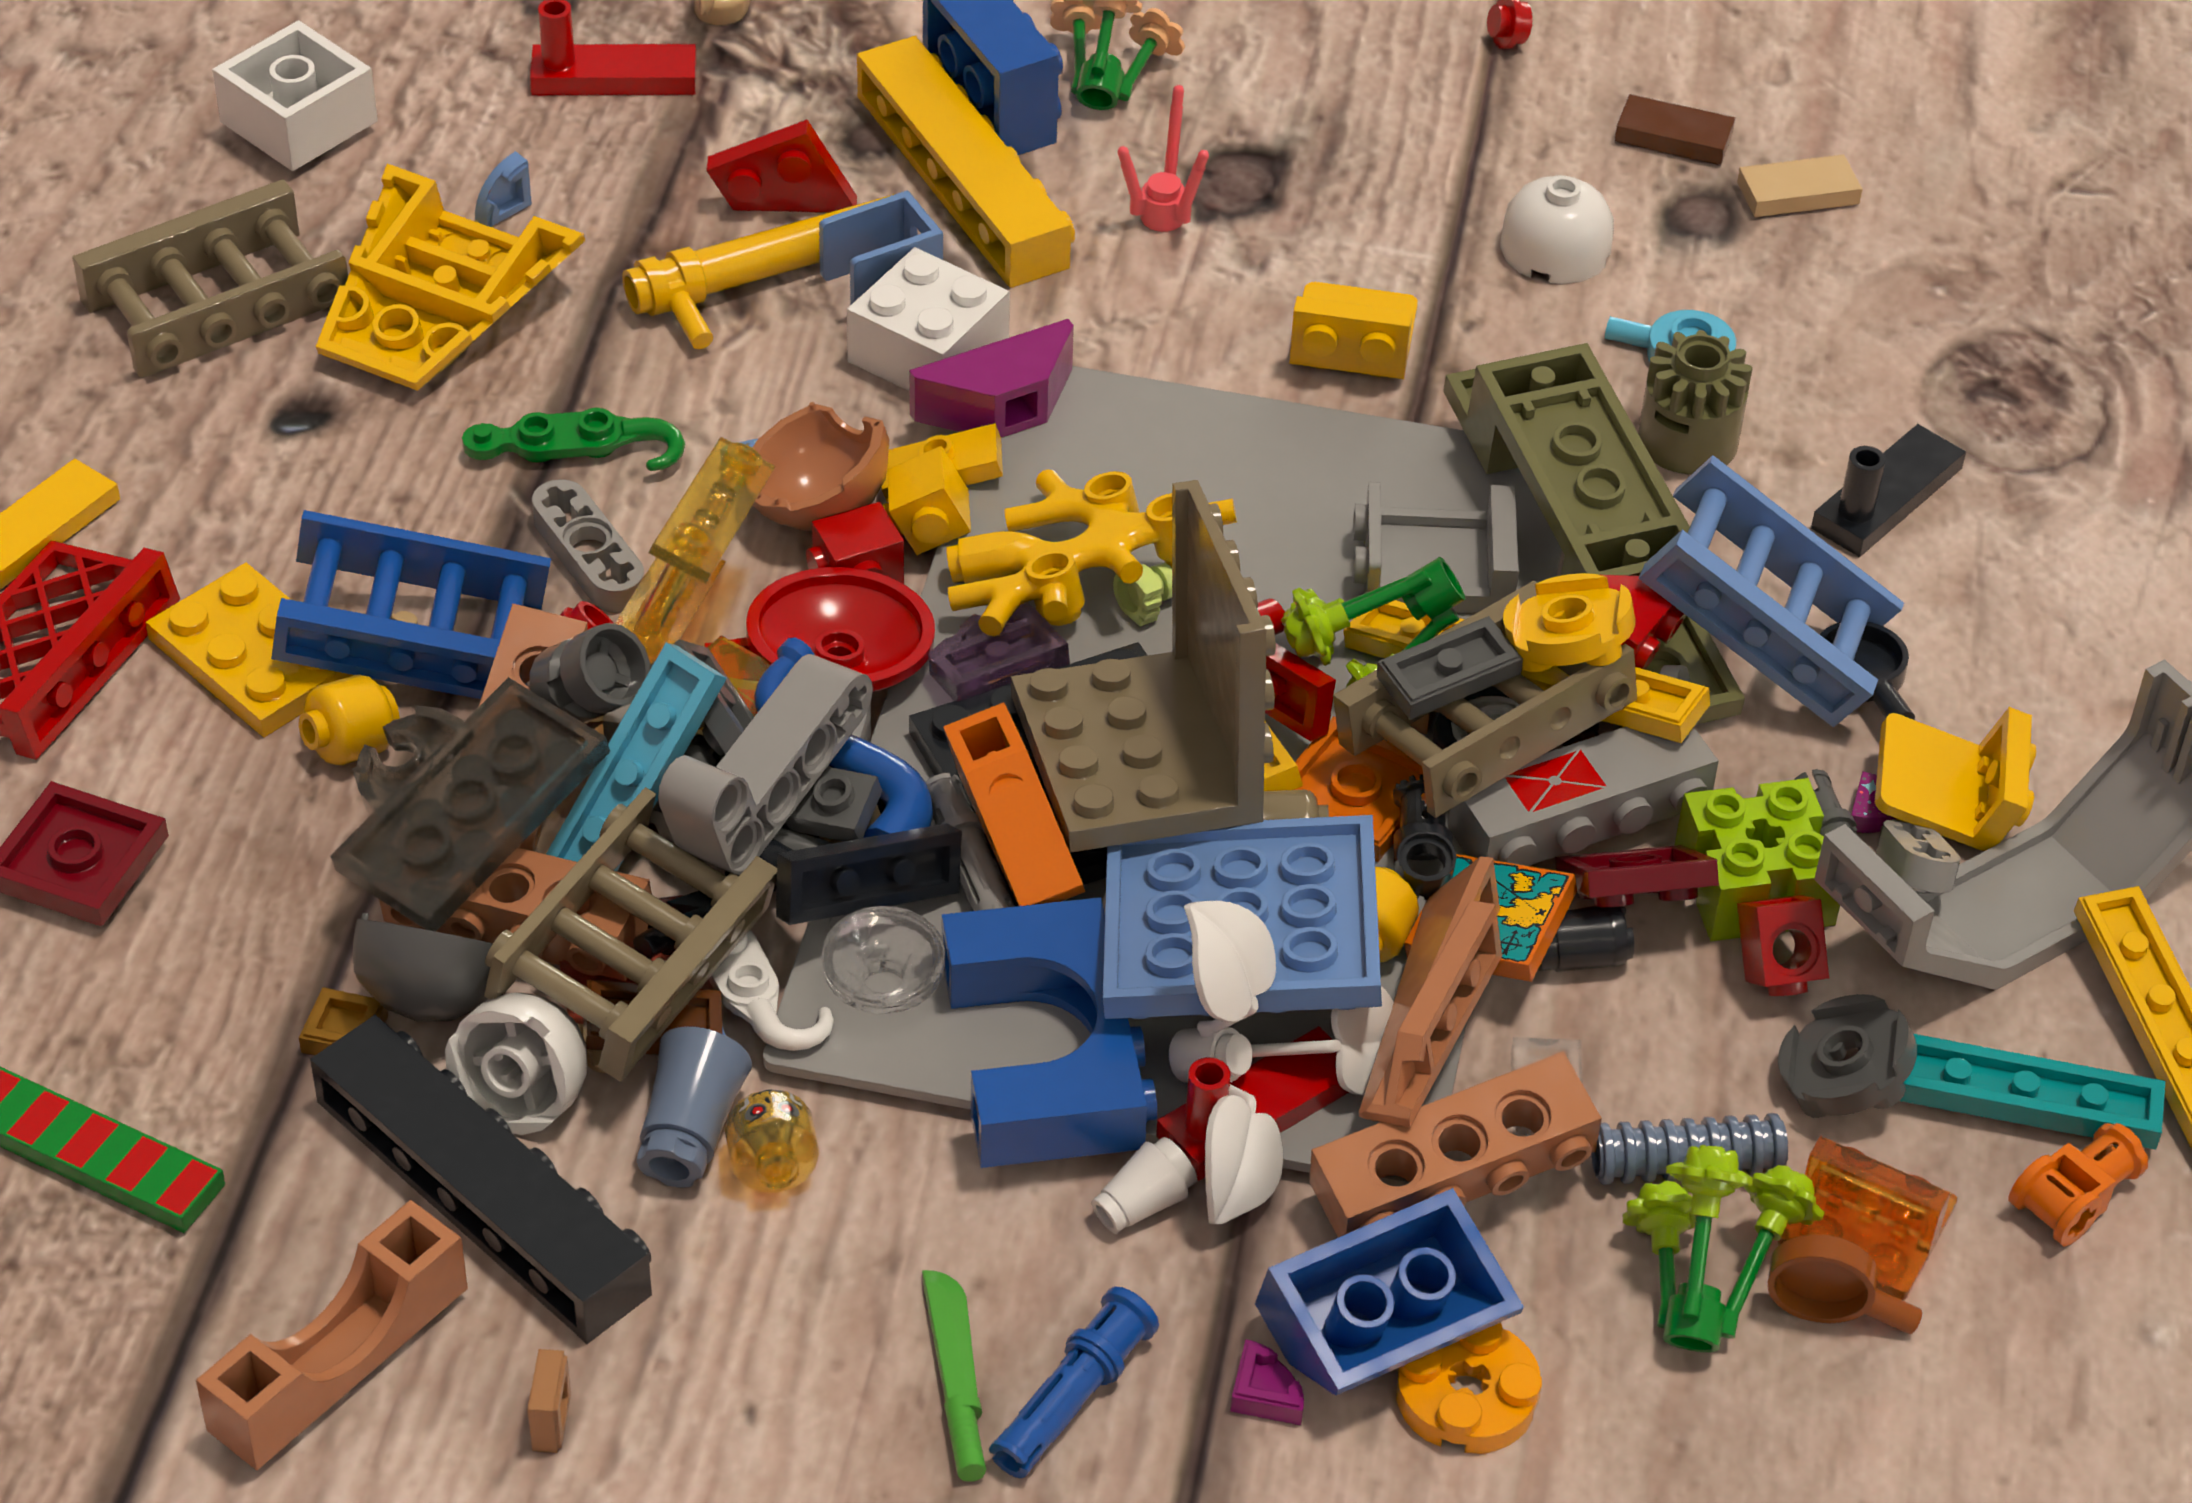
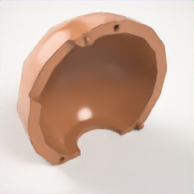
[739,402,889,531]

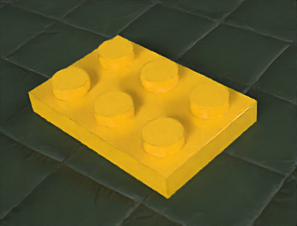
[146,562,354,738]

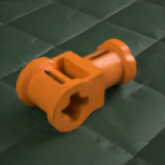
[2008,1123,2148,1247]

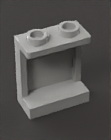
[1353,482,1519,614]

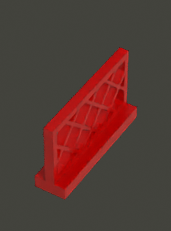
[0,540,180,760]

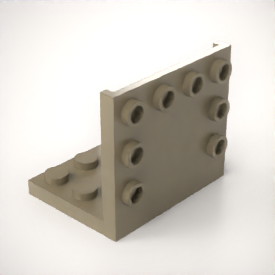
[1011,480,1276,853]

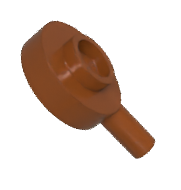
[1767,1235,1922,1335]

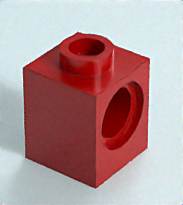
[1737,895,1830,996]

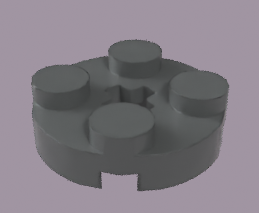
[1778,994,1917,1118]

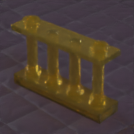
[615,437,776,665]

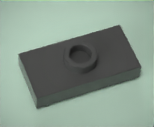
[1376,616,1523,720]

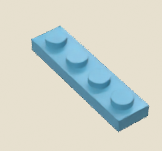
[546,643,727,871]

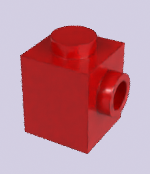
[806,502,904,584]

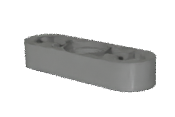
[532,479,646,613]

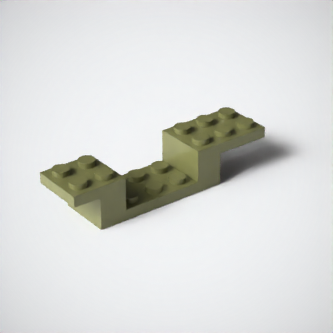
[1443,343,1745,728]

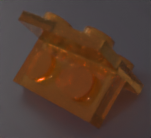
[1777,1136,1957,1300]

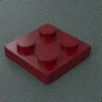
[0,781,169,927]
[1555,845,1719,907]

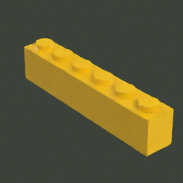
[857,35,1075,288]

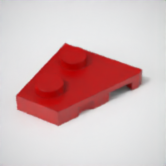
[706,119,857,213]

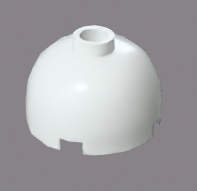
[1500,175,1614,284]
[445,993,587,1135]

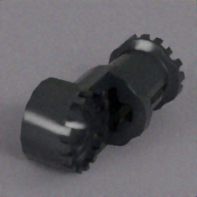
[1393,774,1457,900]

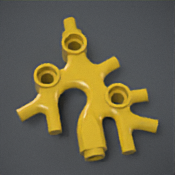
[946,469,1237,636]

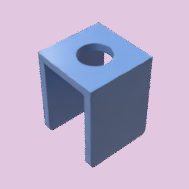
[819,190,943,306]

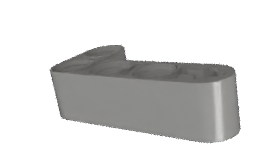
[658,654,873,875]

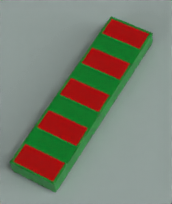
[0,1066,226,1234]

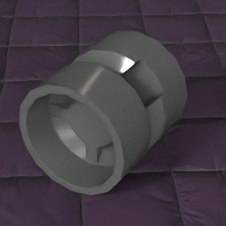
[530,623,650,727]

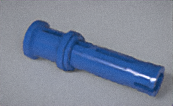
[989,1286,1160,1479]

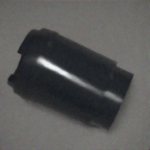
[1538,906,1634,972]

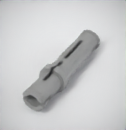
[925,773,1016,911]

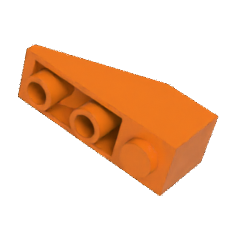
[943,702,1085,906]

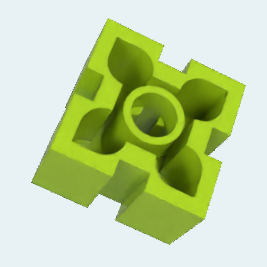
[1674,778,1840,942]

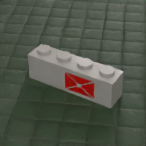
[1448,726,1719,866]

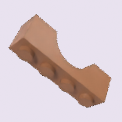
[196,1199,468,1471]

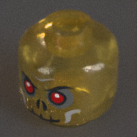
[725,1090,820,1193]

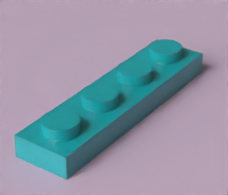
[1900,1034,2166,1150]

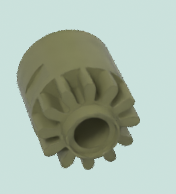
[1638,330,1753,474]

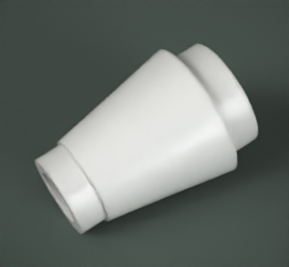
[1091,1137,1197,1234]

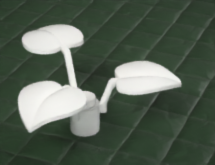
[1169,901,1393,1224]

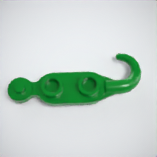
[462,408,685,471]

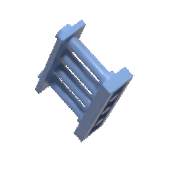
[1639,455,1904,728]

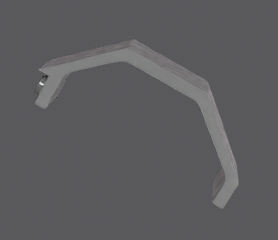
[1814,659,2192,990]

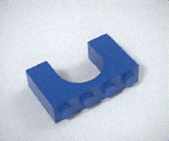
[941,897,1158,1168]

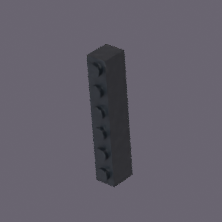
[310,1015,652,1344]

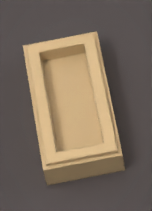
[1737,154,1863,217]

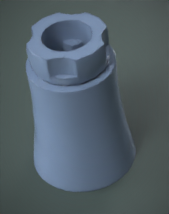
[636,1027,752,1188]

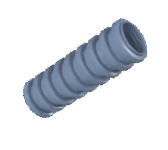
[1591,1113,1788,1185]

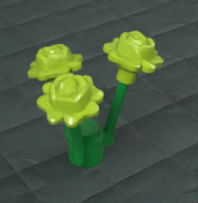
[1281,557,1466,687]
[1622,1144,1825,1352]

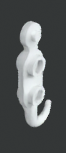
[709,930,834,1051]

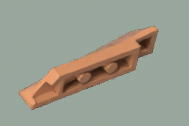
[1359,856,1502,1127]

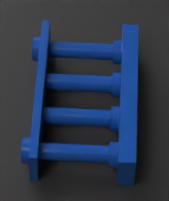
[271,510,551,699]

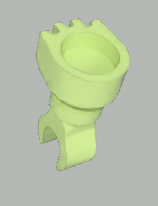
[1113,562,1172,627]

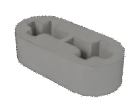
[1876,819,1961,893]

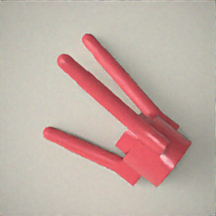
[1118,85,1209,232]

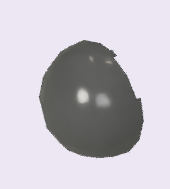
[353,913,493,1022]

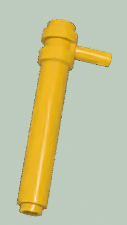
[622,193,898,349]

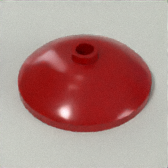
[746,567,935,693]

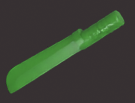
[922,1270,986,1482]

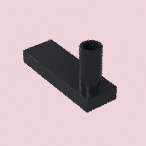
[1811,424,1966,557]
[760,823,962,925]

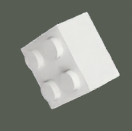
[212,20,378,172]
[847,247,1010,391]

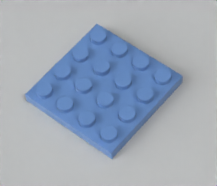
[1103,815,1382,1019]

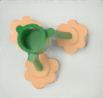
[1050,0,1185,110]

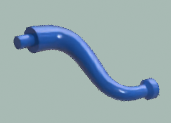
[754,637,933,838]

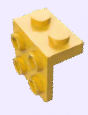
[1289,282,1418,379]
[1875,707,2036,851]

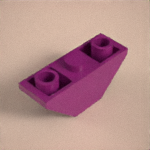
[909,319,1074,438]

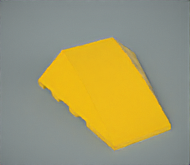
[316,163,585,391]

